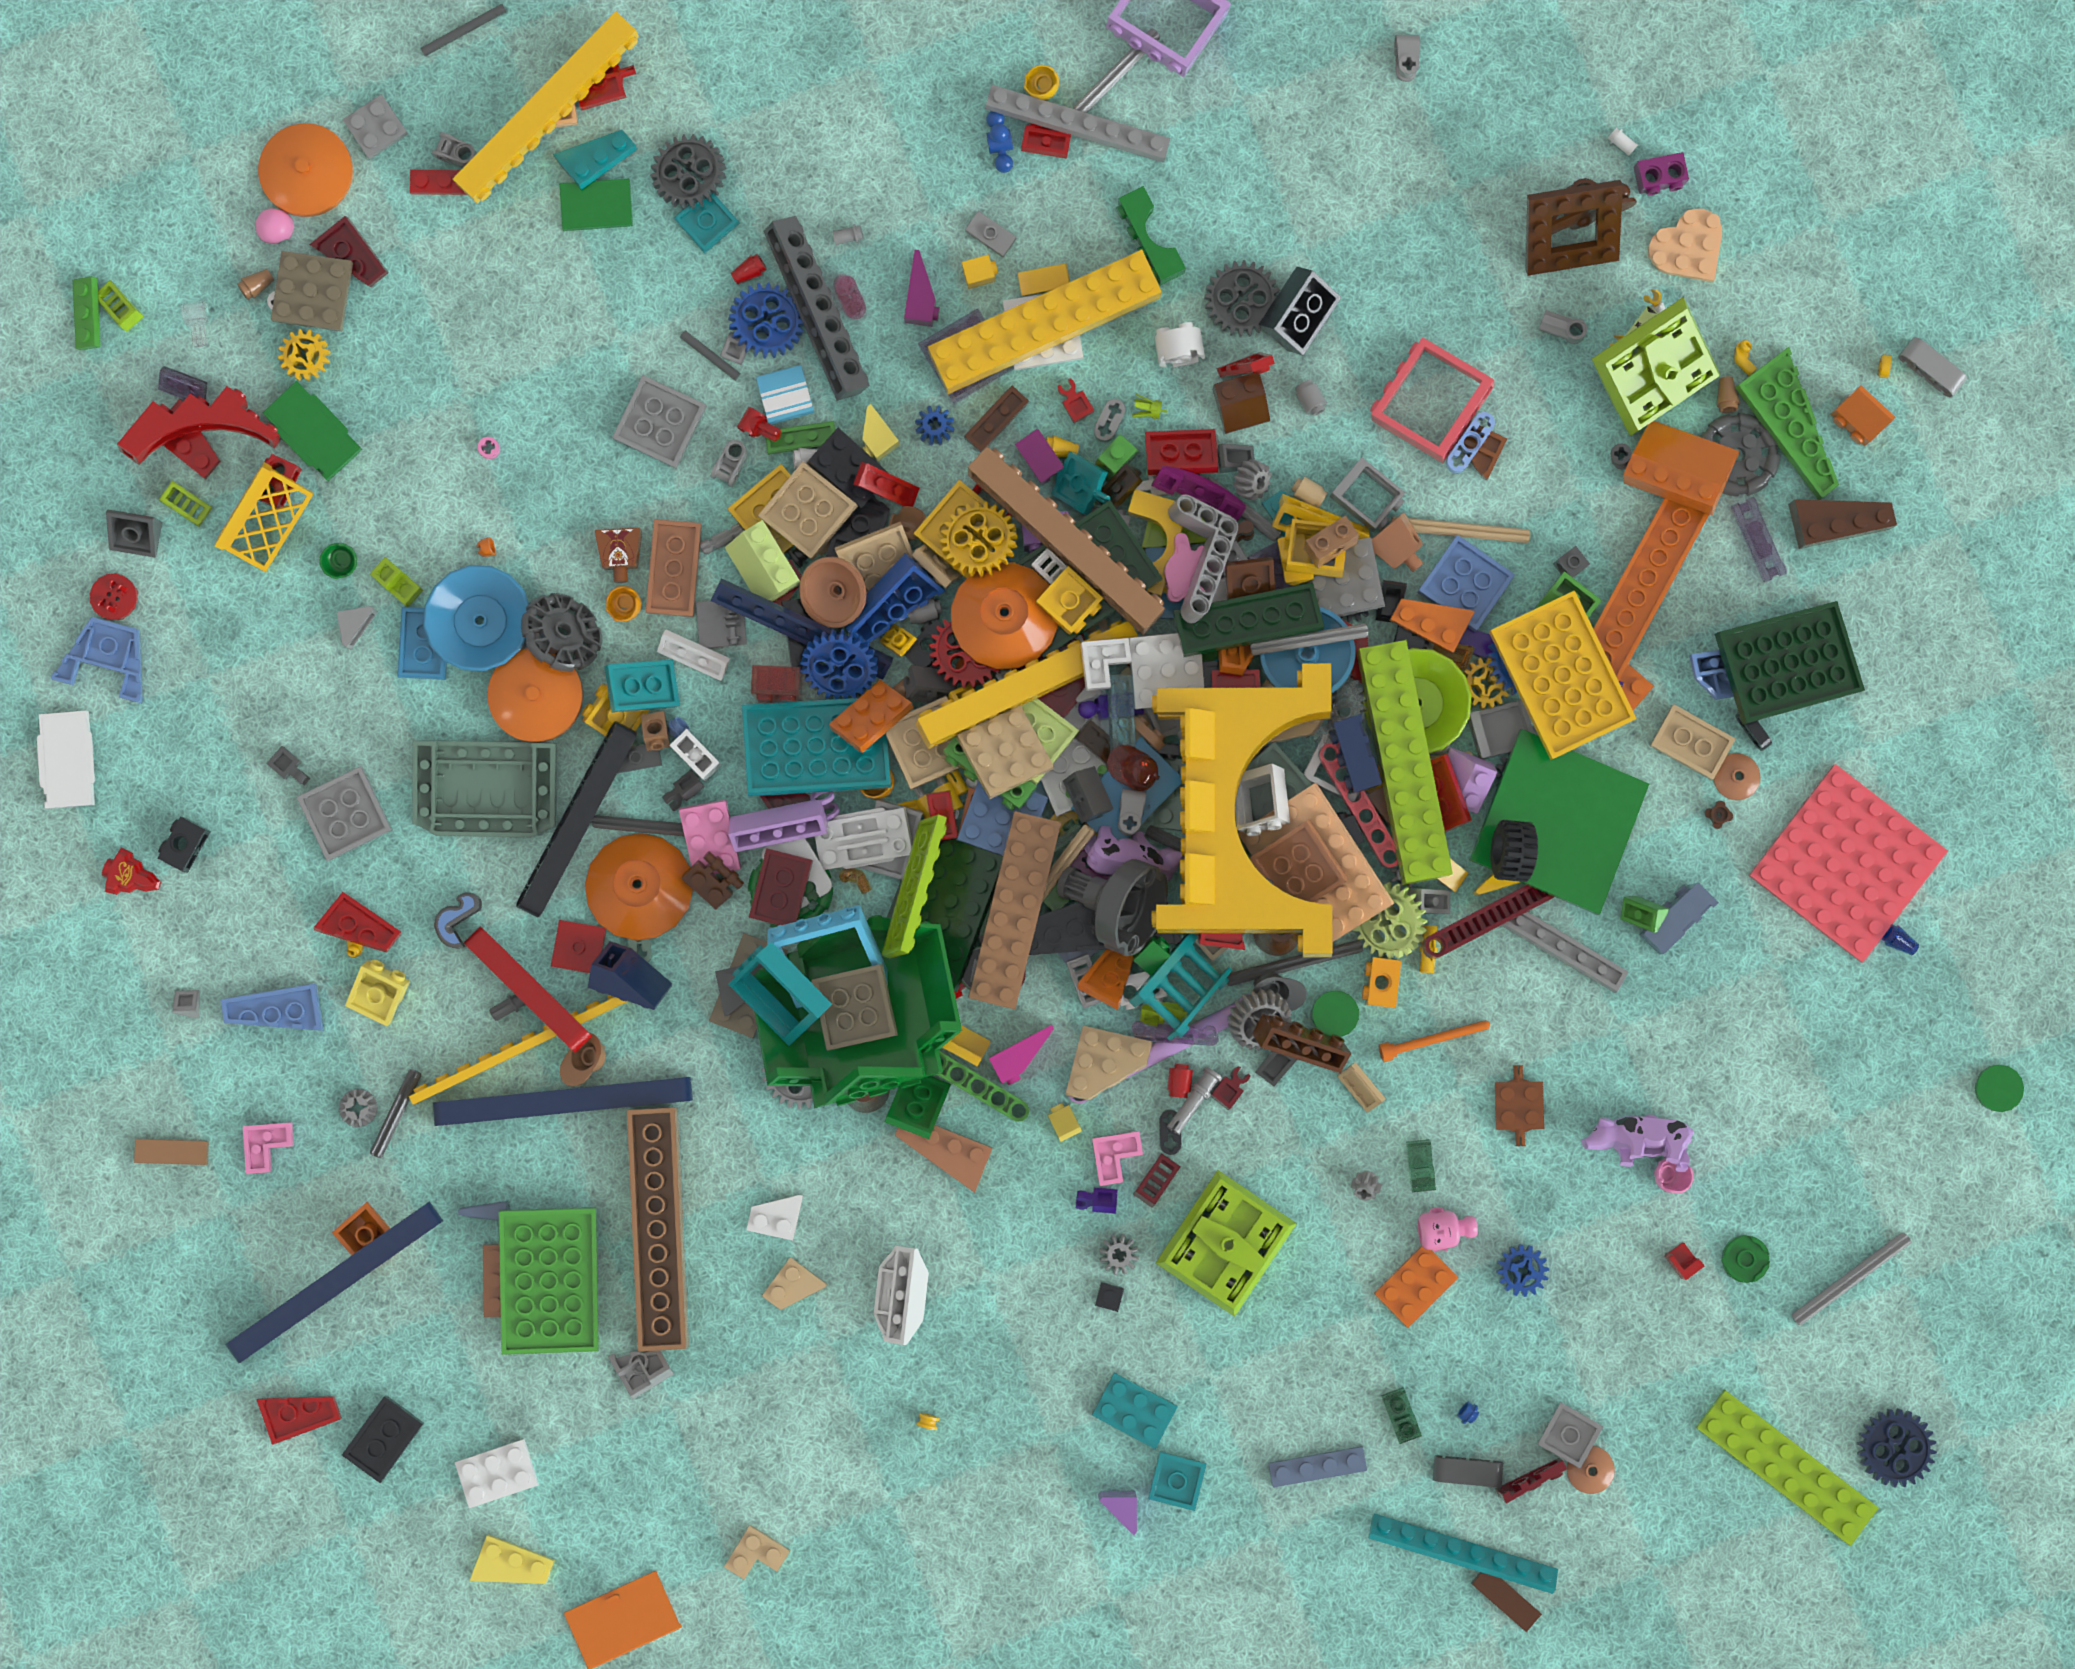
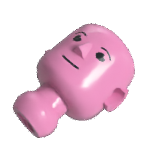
[1418,1208,1478,1252]

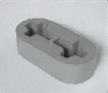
[1094,399,1125,442]

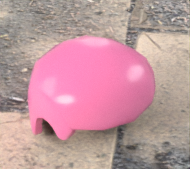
[255,208,294,244]
[1654,1158,1693,1193]

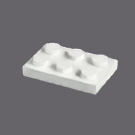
[455,1439,539,1508]

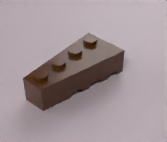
[1788,499,1897,549]

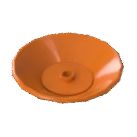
[951,562,1058,669]
[585,833,693,941]

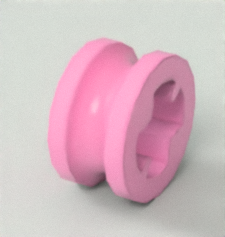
[478,437,500,459]

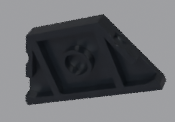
[826,494,890,557]

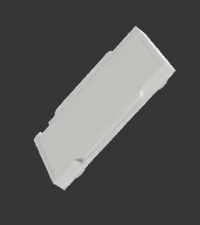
[37,711,95,809]
[815,807,913,870]

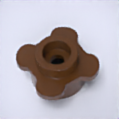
[1705,801,1733,829]

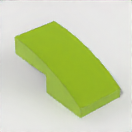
[370,557,424,607]
[1140,1002,1189,1028]

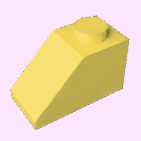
[862,404,900,462]
[1048,1102,1082,1142]

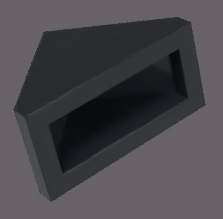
[1375,580,1407,623]

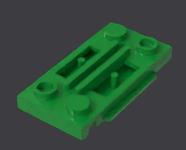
[262,381,363,481]

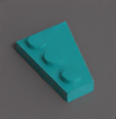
[553,130,637,190]

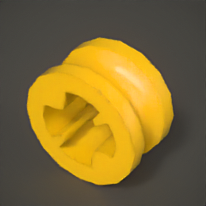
[916,1413,940,1430]

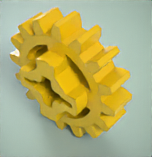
[278,329,331,381]
[1463,658,1510,709]

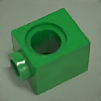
[1133,935,1170,976]

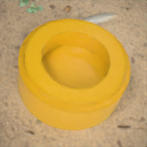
[1878,354,1892,378]

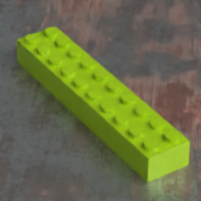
[1356,640,1453,885]

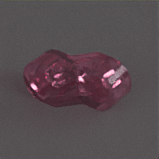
[833,274,866,319]

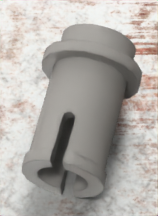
[833,224,863,246]

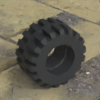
[1490,820,1538,882]

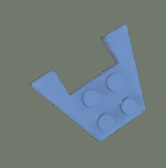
[51,617,143,704]

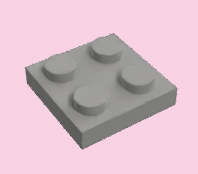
[342,94,408,160]
[1538,1402,1603,1469]

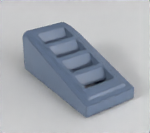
[458,1201,510,1221]

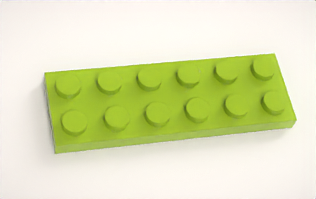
[881,814,947,958]

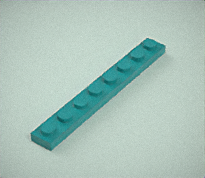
[1368,1513,1558,1594]

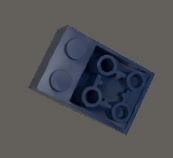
[588,941,672,1010]

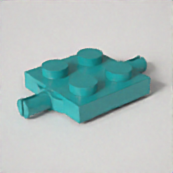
[1051,451,1110,515]

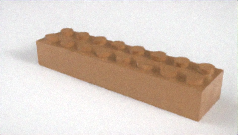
[968,811,1061,1009]

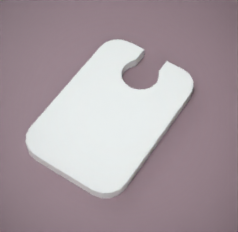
[762,838,832,908]

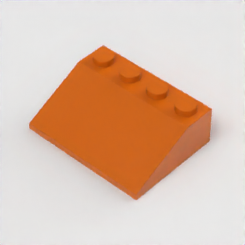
[1623,421,1739,515]

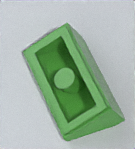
[1620,896,1669,933]

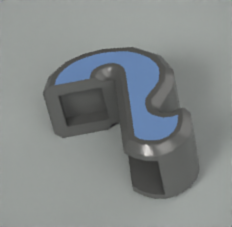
[434,892,482,949]

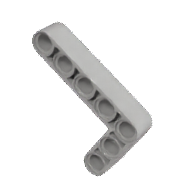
[1168,495,1238,623]

